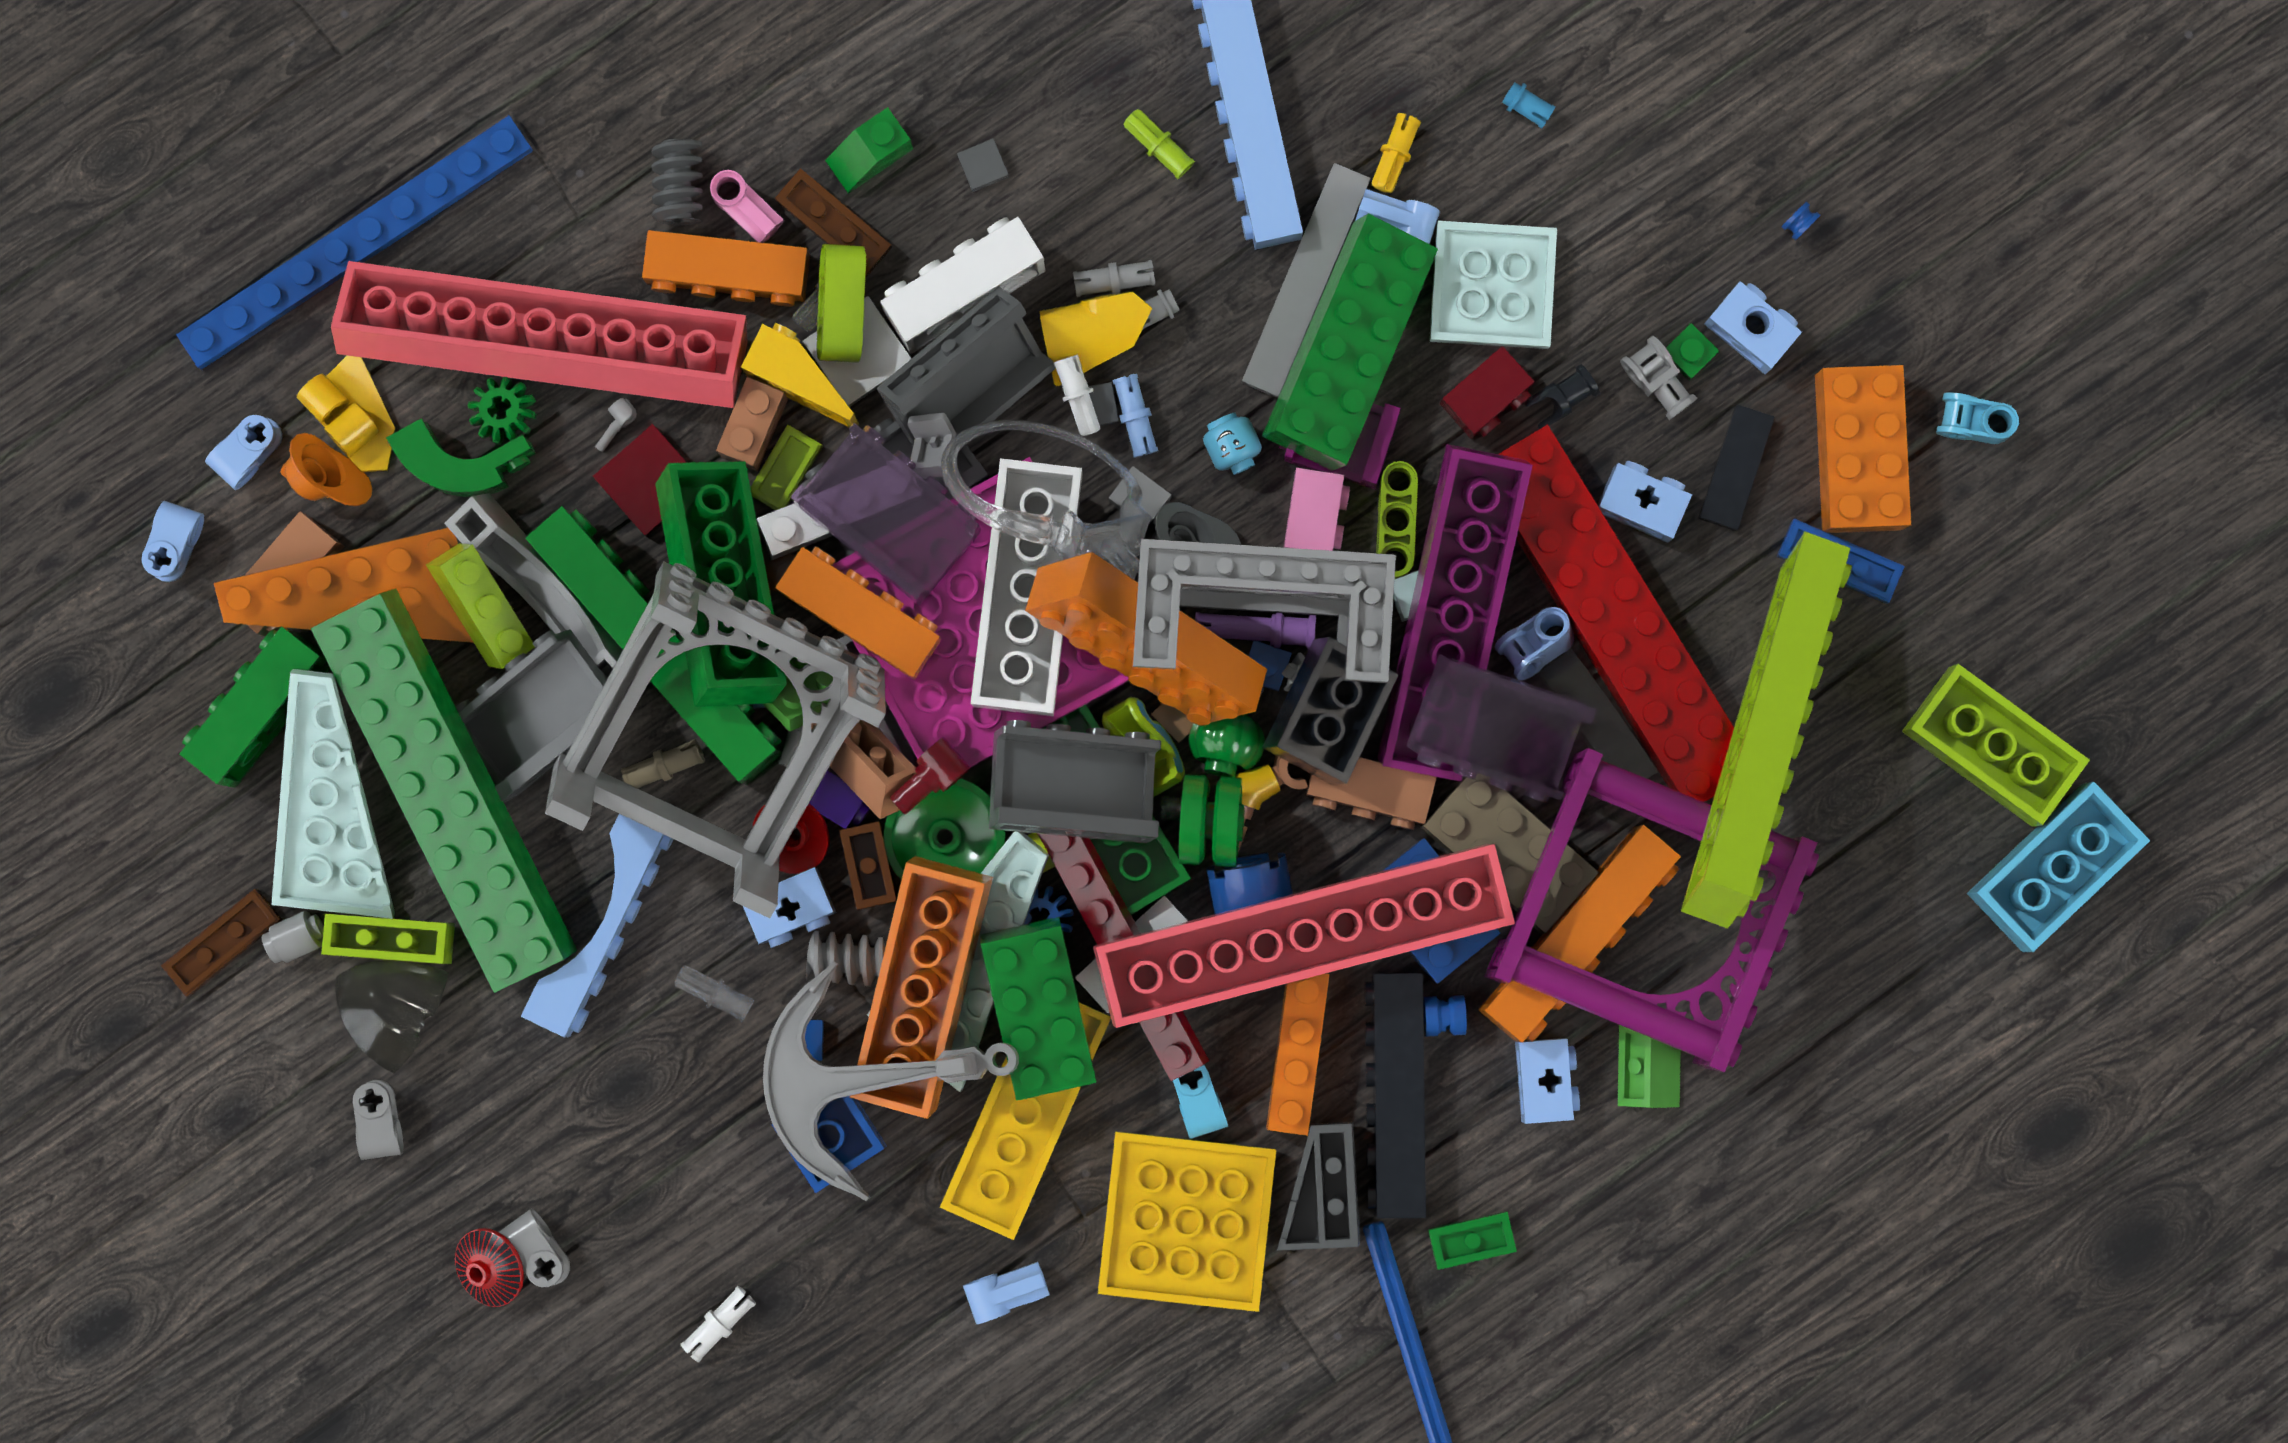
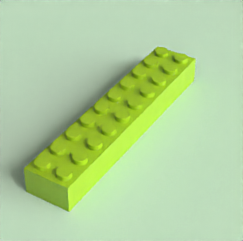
[1681,531,1852,929]

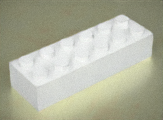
[971,458,1083,716]

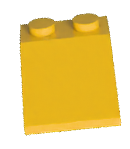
[741,323,859,431]

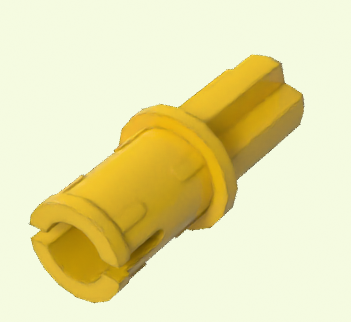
[1372,113,1421,193]

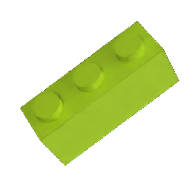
[426,543,535,669]
[321,914,455,964]

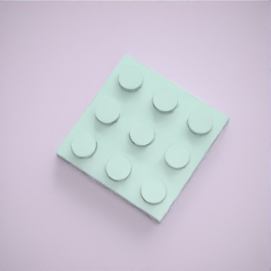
[1430,221,1557,349]

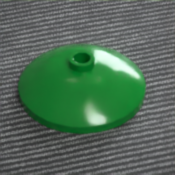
[884,779,1005,880]

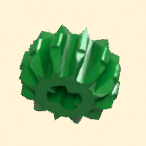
[468,377,537,445]

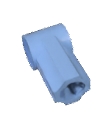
[1355,189,1440,244]
[963,1262,1050,1324]

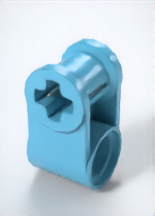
[1936,393,2019,444]
[1173,1065,1228,1139]

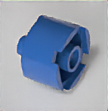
[1206,853,1293,914]

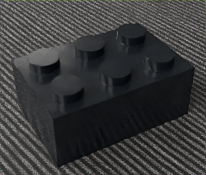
[1262,637,1398,784]

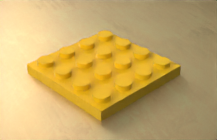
[1098,1131,1276,1312]

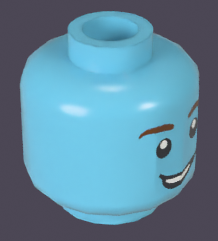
[1203,412,1262,475]

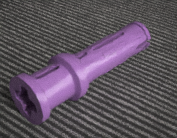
[1195,612,1316,650]

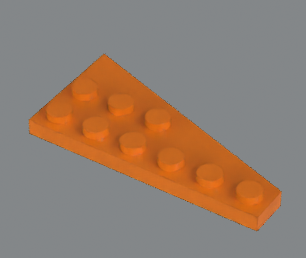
[214,527,474,643]

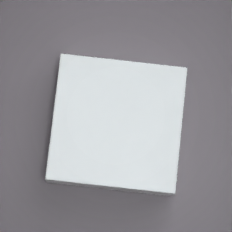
[803,296,912,407]

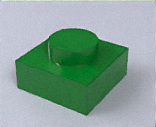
[1666,323,1719,381]

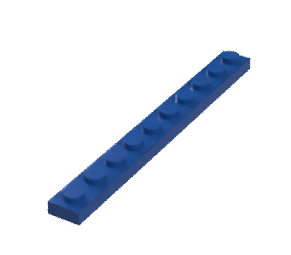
[176,115,533,370]

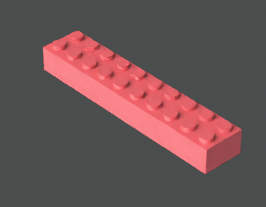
[331,261,748,408]
[1093,844,1515,1028]

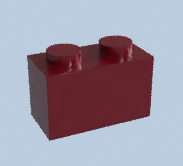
[1440,346,1534,439]

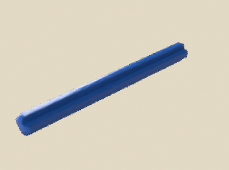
[1363,1221,1452,1443]

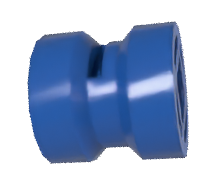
[1423,995,1467,1037]

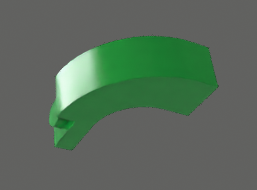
[386,418,537,497]

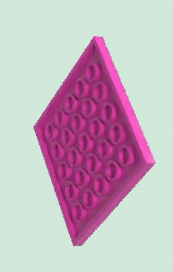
[832,457,1129,767]

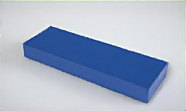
[1777,519,1905,604]

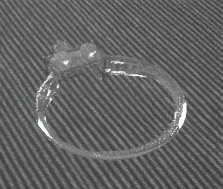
[941,420,1151,579]

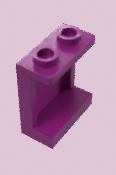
[1279,403,1401,490]

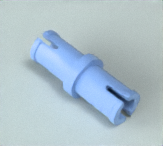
[1113,374,1158,458]

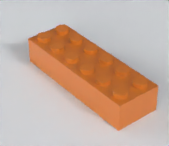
[1025,552,1267,725]
[1478,825,1681,1043]
[849,856,993,1119]

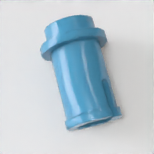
[1502,82,1556,129]

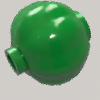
[1188,714,1265,777]

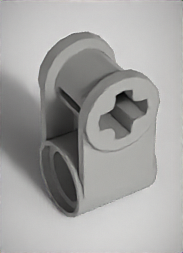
[353,1080,403,1160]
[499,1208,570,1287]

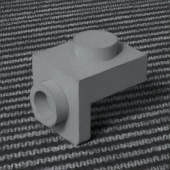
[907,413,959,480]

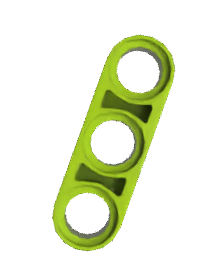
[816,244,866,363]
[1376,461,1418,579]

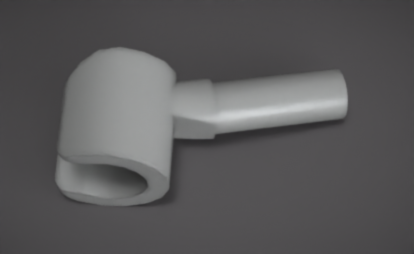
[595,398,637,452]

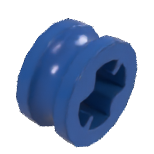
[1781,201,1821,241]

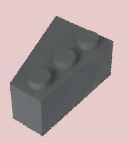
[1277,1122,1360,1251]

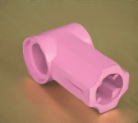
[710,170,784,243]

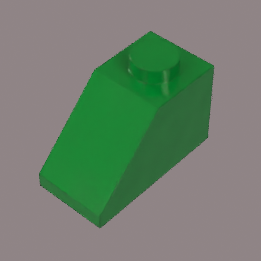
[825,107,913,194]

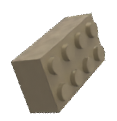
[1420,766,1599,934]

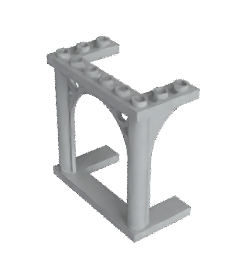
[1133,539,1396,683]
[545,561,886,918]

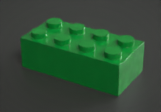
[179,626,331,788]
[980,917,1096,1101]

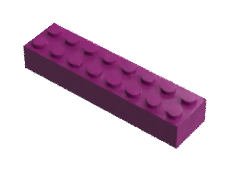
[1377,444,1533,781]

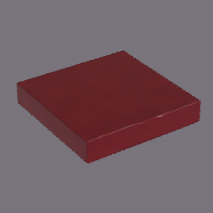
[593,424,687,537]

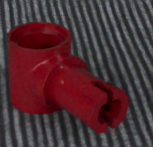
[890,737,971,815]

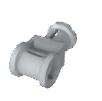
[1620,336,1698,420]

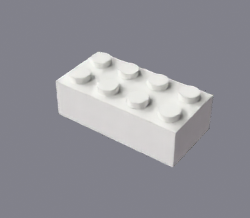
[880,217,1045,354]

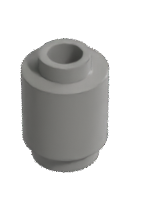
[262,911,324,964]

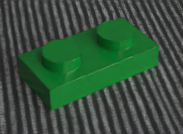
[1428,1211,1517,1270]

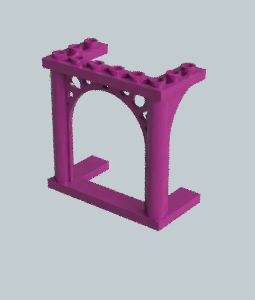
[1484,748,1819,1072]

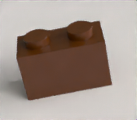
[839,822,898,910]

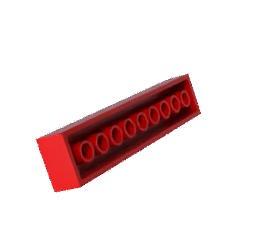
[1499,424,1734,802]

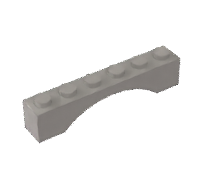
[444,493,623,679]

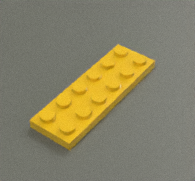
[940,1003,1111,1240]

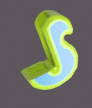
[1102,697,1185,797]

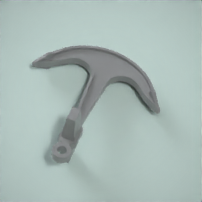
[763,961,1019,1201]

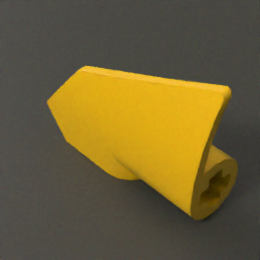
[1040,291,1152,386]
[297,355,395,472]

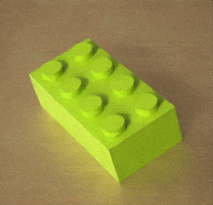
[1902,664,2090,827]

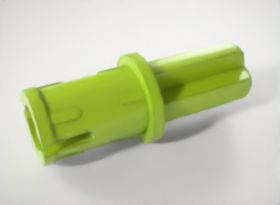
[1124,109,1195,179]

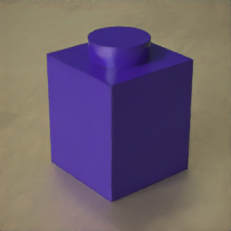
[809,771,870,829]

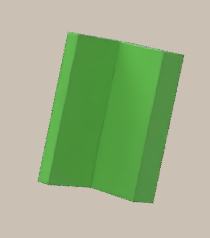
[1618,1025,1681,1108]

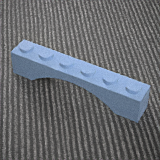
[521,814,674,1038]

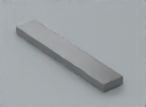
[1241,163,1371,398]

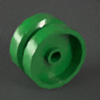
[1179,774,1245,867]

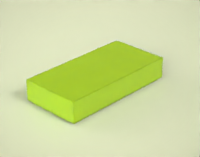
[750,425,823,510]

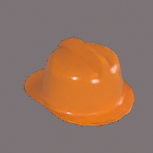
[280,433,372,506]

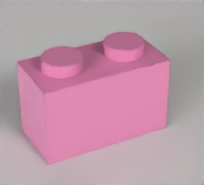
[1284,468,1350,551]

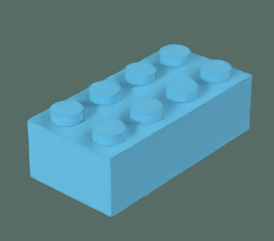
[1967,782,2150,952]

